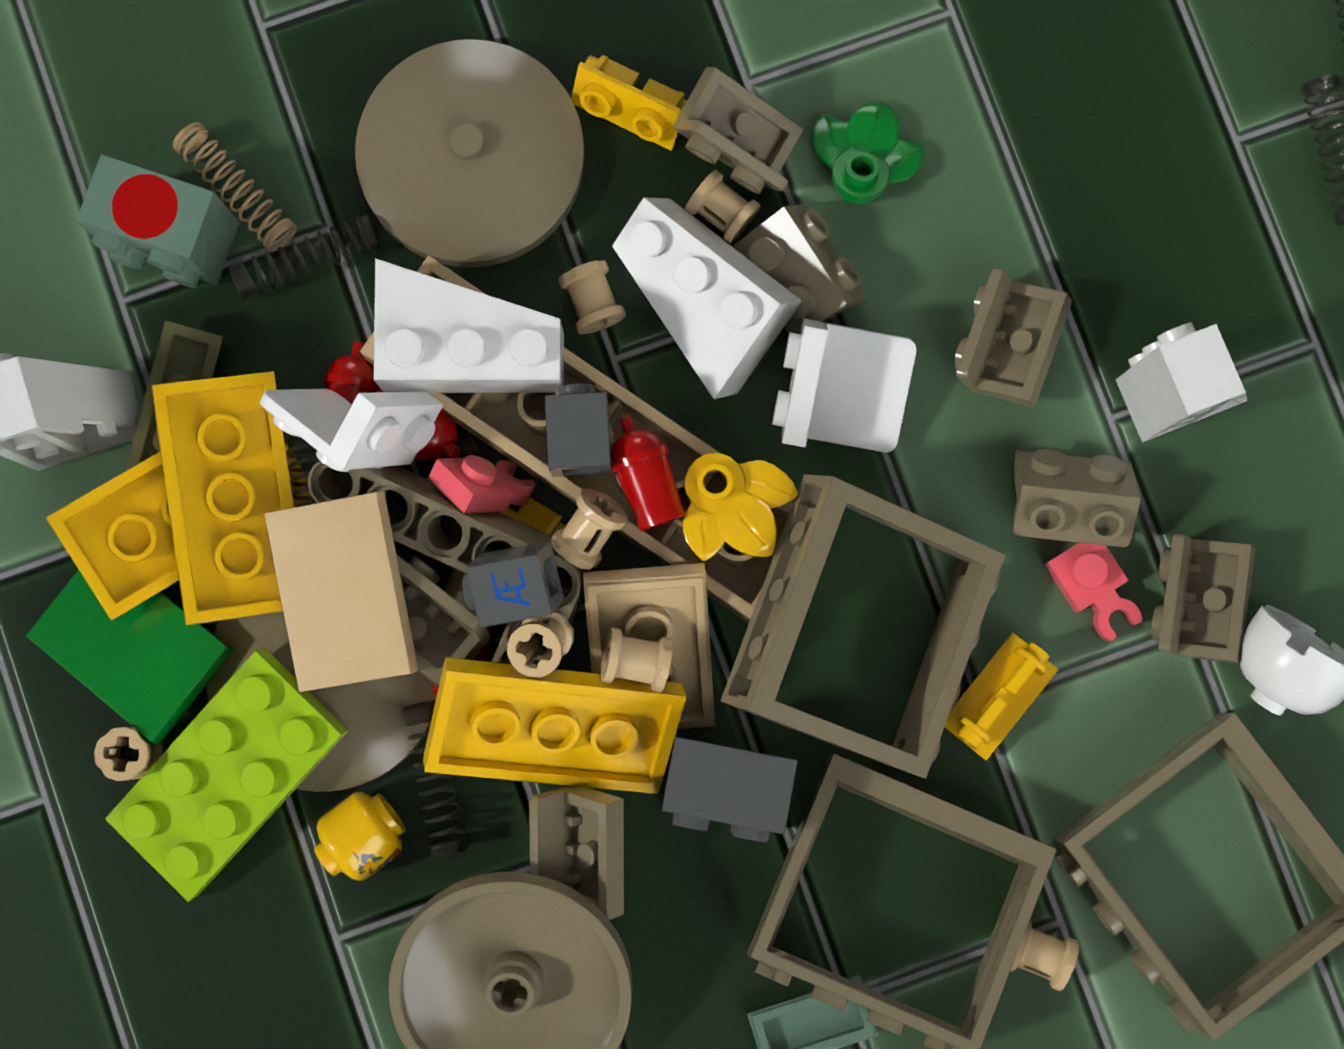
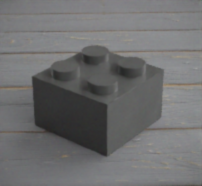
[662,737,798,843]

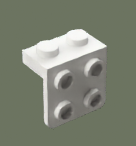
[772,318,917,453]
[259,389,443,472]

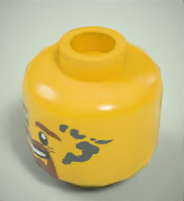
[314,791,406,881]

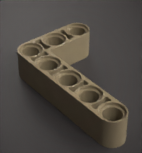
[307,461,592,664]

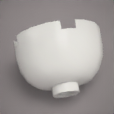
[1240,605,1344,716]

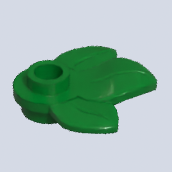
[812,101,924,204]

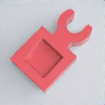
[428,455,537,514]
[1044,542,1143,642]

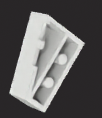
[612,198,802,399]
[374,258,564,393]
[1116,322,1247,443]
[0,353,141,471]

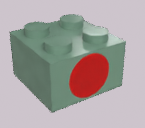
[76,154,240,288]

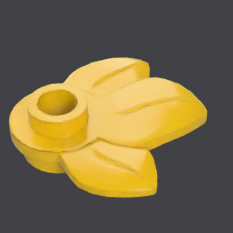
[682,453,798,561]

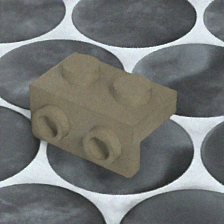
[672,67,803,194]
[732,204,866,334]
[955,268,1072,408]
[1012,449,1141,547]
[1152,533,1255,664]
[397,555,492,688]
[529,785,624,920]

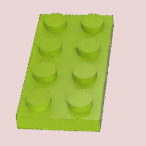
[105,647,349,902]

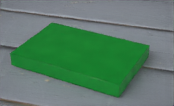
[26,570,234,744]

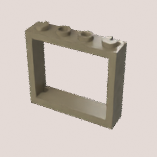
[720,474,1005,779]
[1053,713,1344,1041]
[746,754,1057,1049]

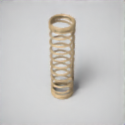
[173,122,297,251]

